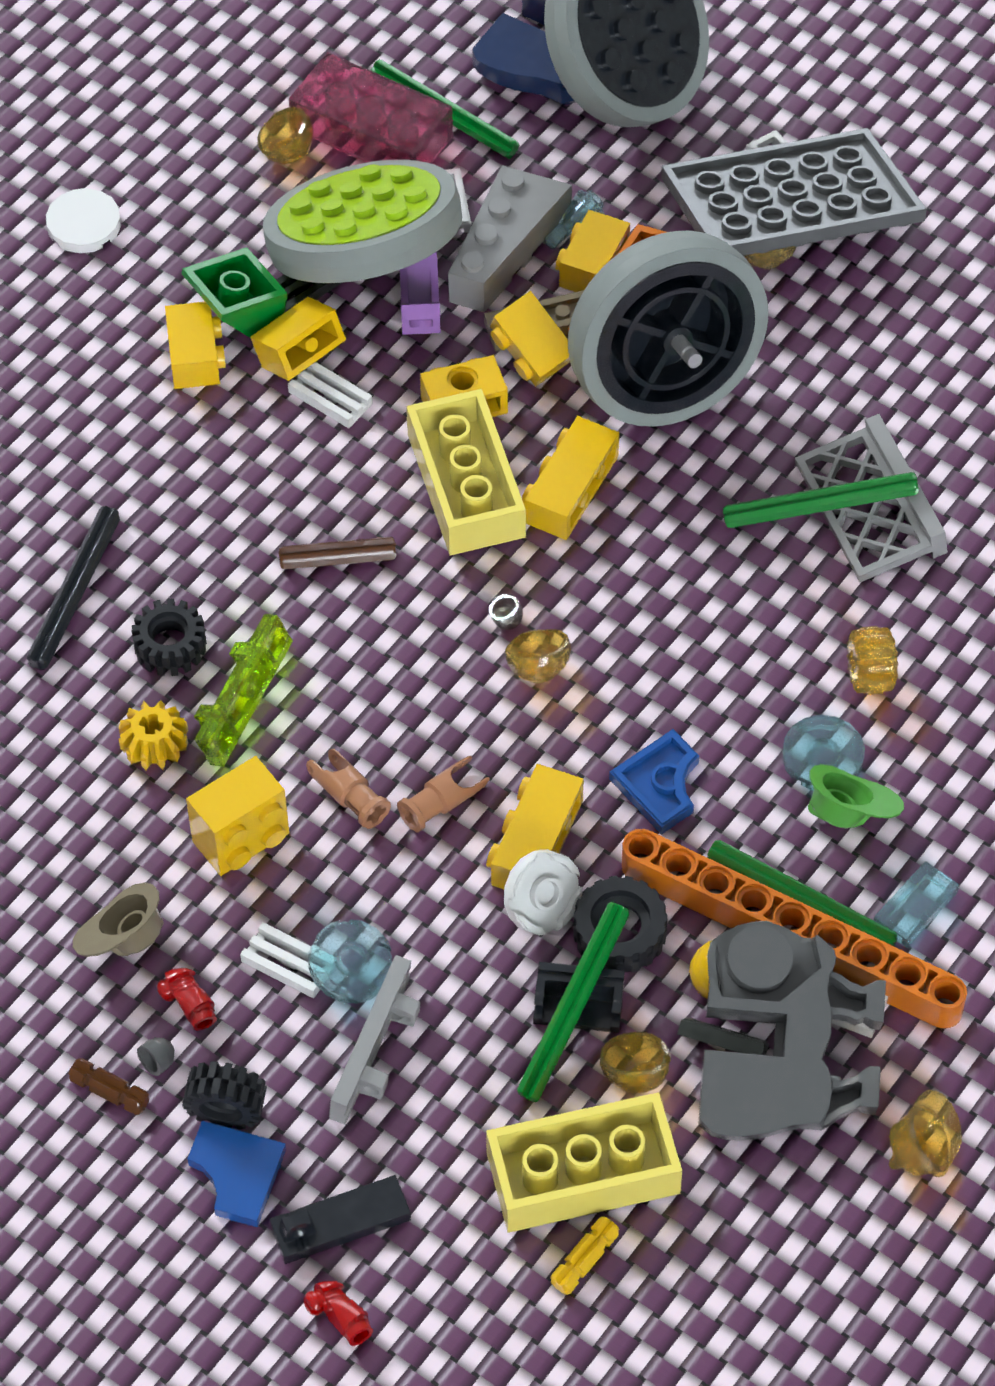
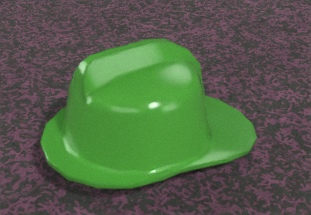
[808,764,904,829]

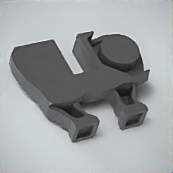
[698,921,886,1141]

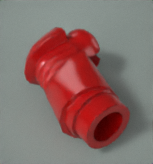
[157,968,217,1031]
[304,1281,373,1346]

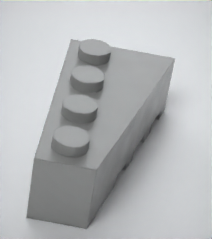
[448,165,572,312]

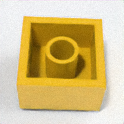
[186,756,290,876]

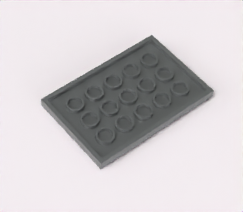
[661,128,927,256]

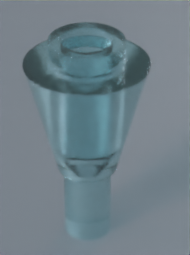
[544,190,604,250]

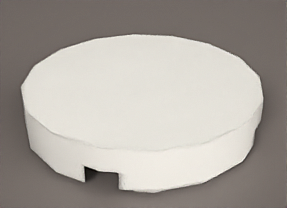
[46,188,121,253]
[504,849,582,935]

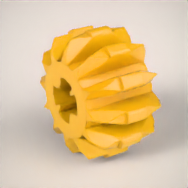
[118,700,188,771]

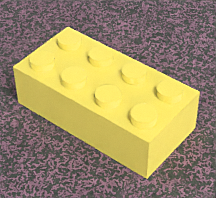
[406,389,526,556]
[486,1092,682,1233]

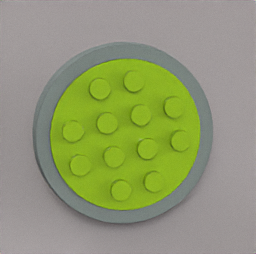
[263,160,462,283]

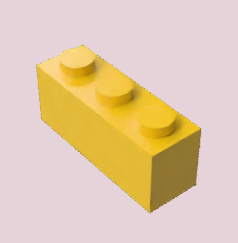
[522,416,620,540]
[486,764,584,889]

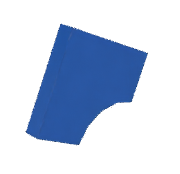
[609,729,699,835]
[187,1121,286,1228]

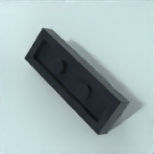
[269,1175,411,1264]

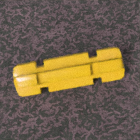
[551,1216,619,1295]

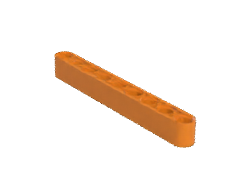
[621,829,967,1029]

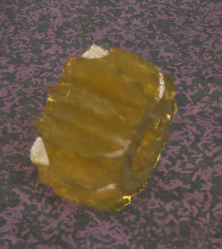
[846,626,899,695]

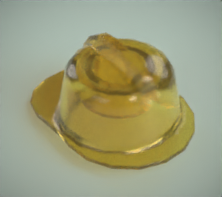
[888,1090,962,1177]

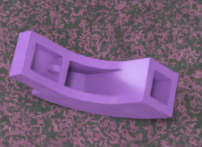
[400,252,441,335]

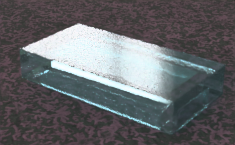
[874,861,959,948]

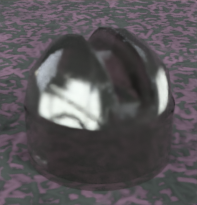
[488,594,523,630]

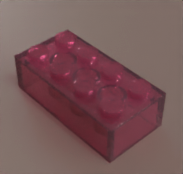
[289,52,453,164]

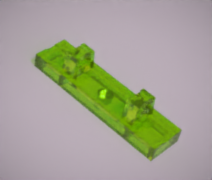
[194,614,293,767]

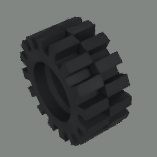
[131,598,207,676]
[182,1062,267,1129]

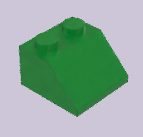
[182,247,287,337]

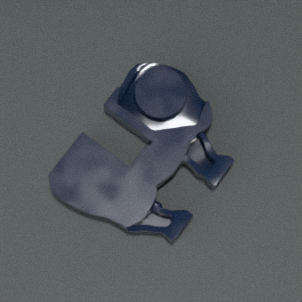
[472,0,576,105]

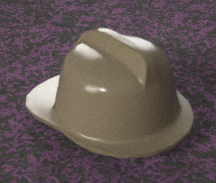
[73,882,164,957]

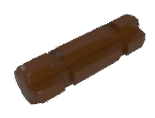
[68,1058,150,1115]

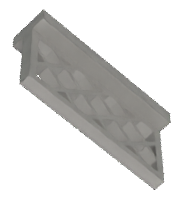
[795,414,948,583]

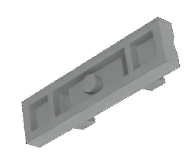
[329,955,420,1125]

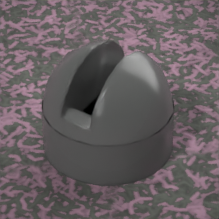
[137,1037,175,1076]

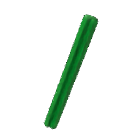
[370,59,519,159]
[723,472,919,528]
[707,840,898,946]
[517,902,629,1102]

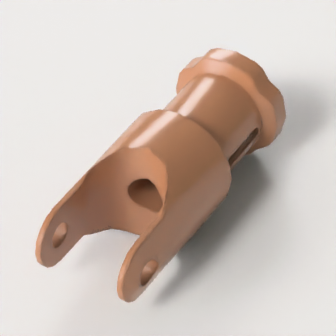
[306,749,391,829]
[397,755,490,833]

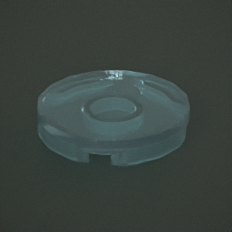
[782,715,865,790]
[308,919,392,1004]

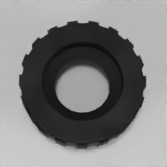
[573,876,667,973]

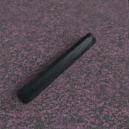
[26,506,120,670]

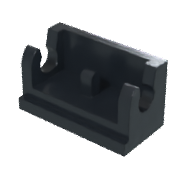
[533,962,625,1033]

